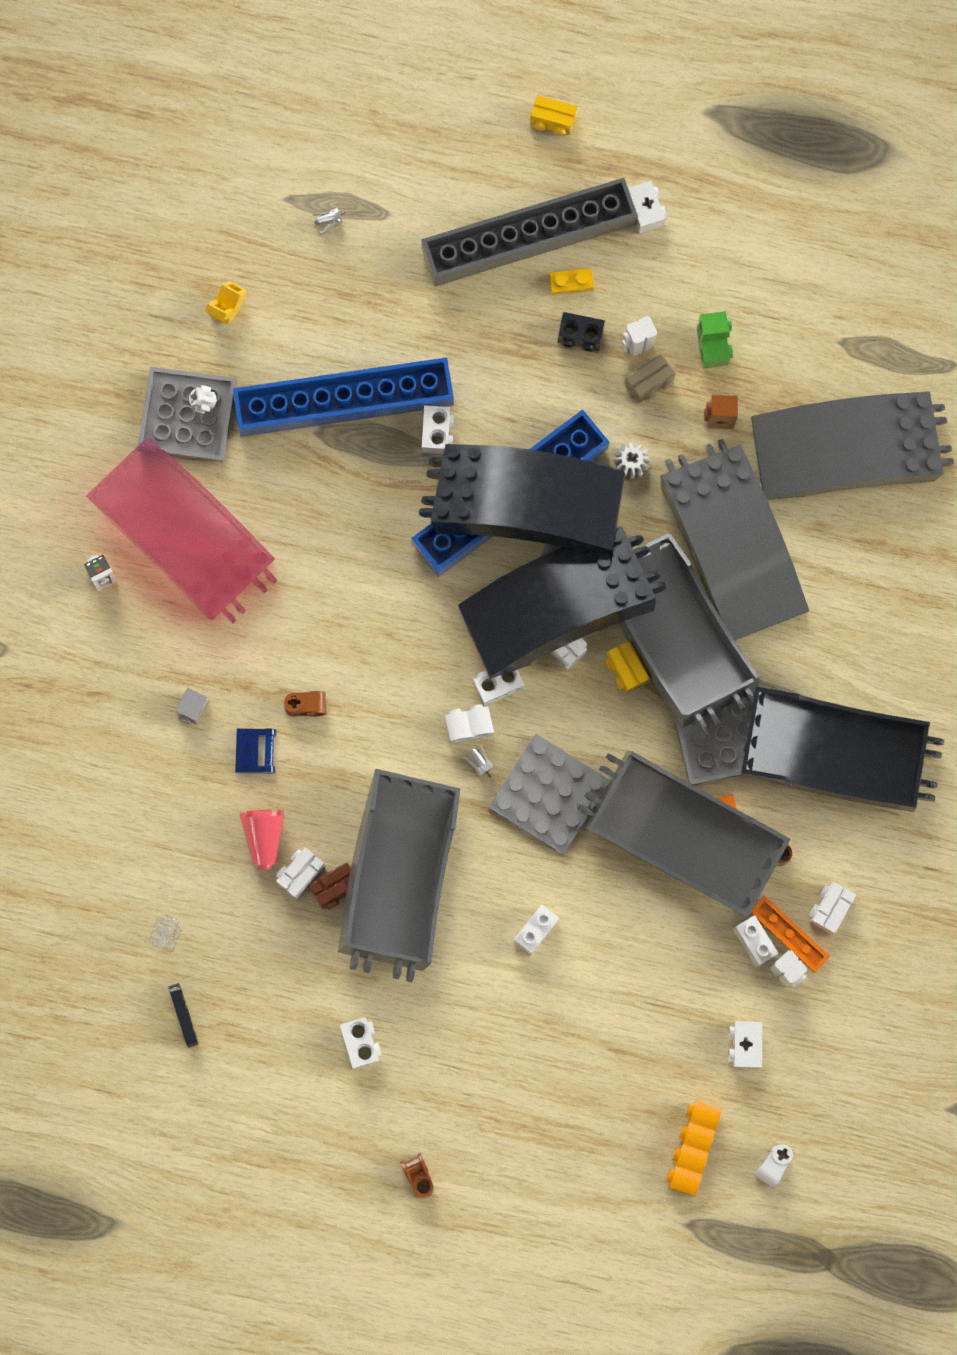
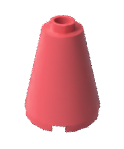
[240,809,284,870]

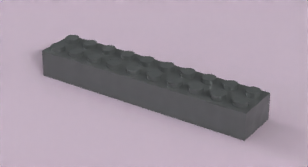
[421,178,638,287]

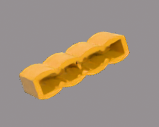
[666,1101,722,1197]

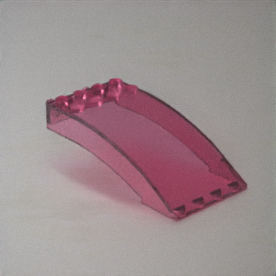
[86,436,277,623]

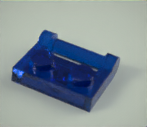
[235,728,277,774]

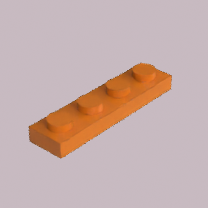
[750,895,830,973]

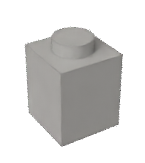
[176,688,209,725]

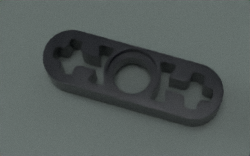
[168,983,199,1048]

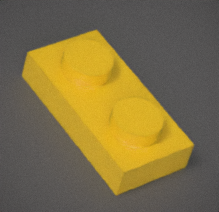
[549,268,594,295]

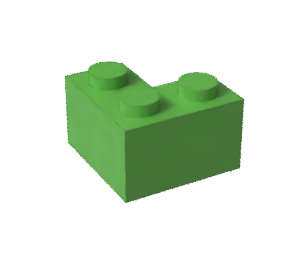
[696,311,733,368]

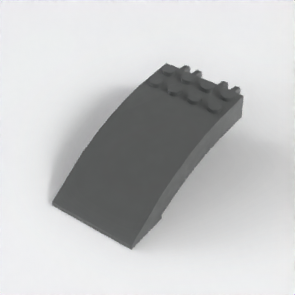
[751,391,954,500]
[660,439,809,640]
[619,532,760,732]
[577,750,791,917]
[338,769,460,982]

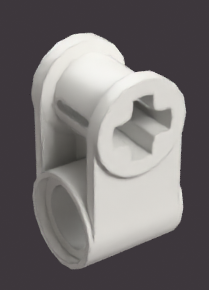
[754,1144,793,1189]

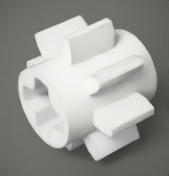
[189,385,216,414]

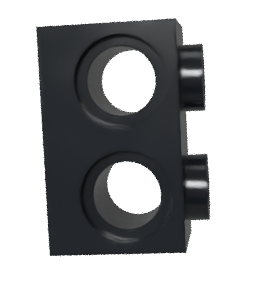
[557,312,605,352]

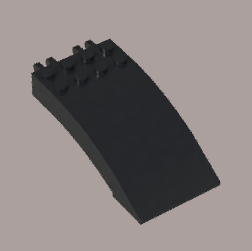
[419,444,625,552]
[458,526,667,679]
[741,687,944,812]

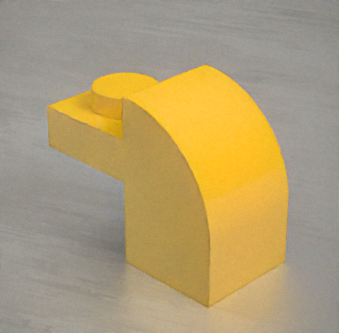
[205,281,247,325]

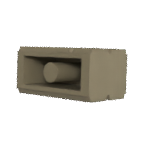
[625,354,676,403]

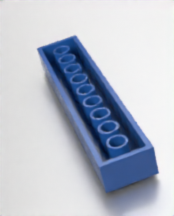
[233,357,454,437]
[411,409,610,577]

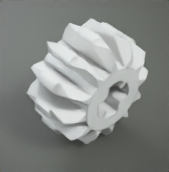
[613,442,650,479]

